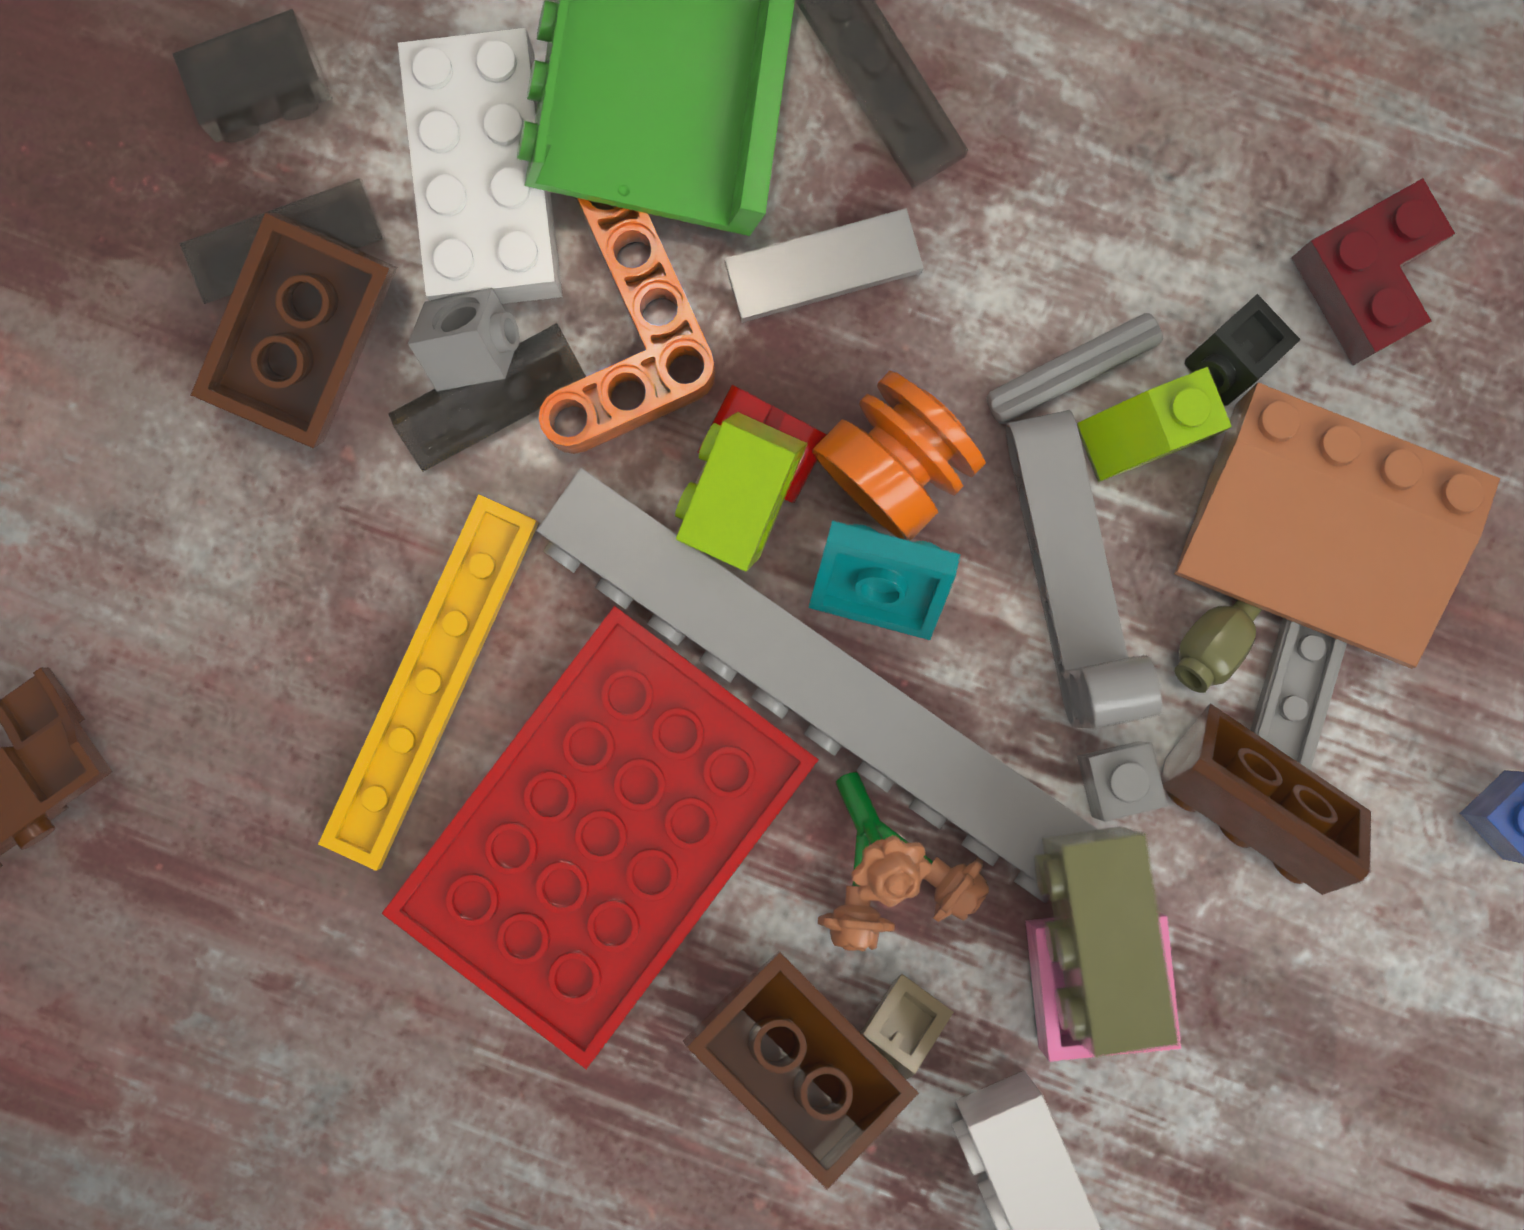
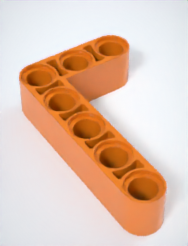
[539,198,715,454]

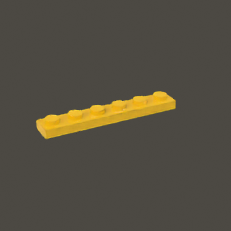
[318,494,539,871]

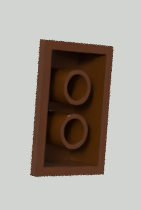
[1161,703,1371,895]
[683,952,919,1190]

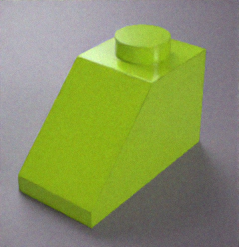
[1077,367,1232,482]

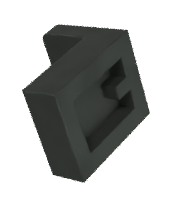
[1185,294,1301,406]

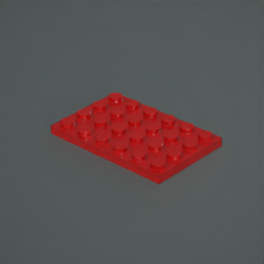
[381,606,819,1069]

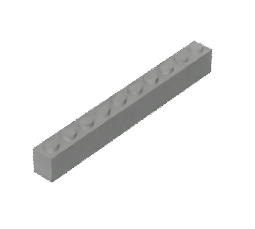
[536,468,1098,904]

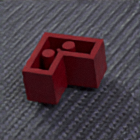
[1291,178,1455,365]

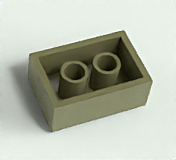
[1034,826,1179,1058]

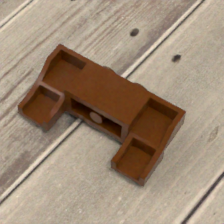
[0,667,112,868]

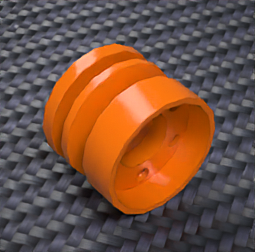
[812,370,986,541]

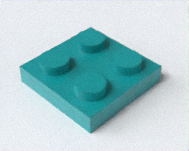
[808,520,960,640]

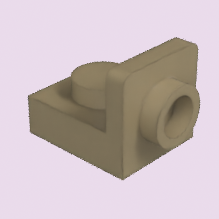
[860,974,954,1080]

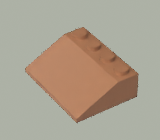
[1174,382,1500,669]

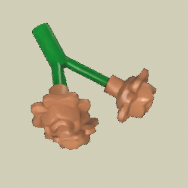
[818,772,989,952]

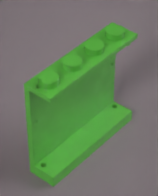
[517,0,795,236]

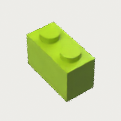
[675,412,808,572]

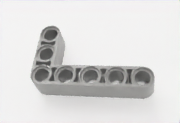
[1006,410,1162,729]

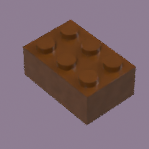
[191,213,398,449]

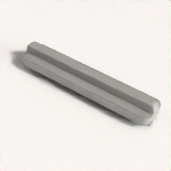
[986,313,1163,424]

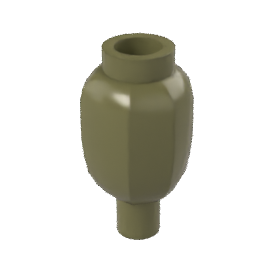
[1174,600,1262,693]

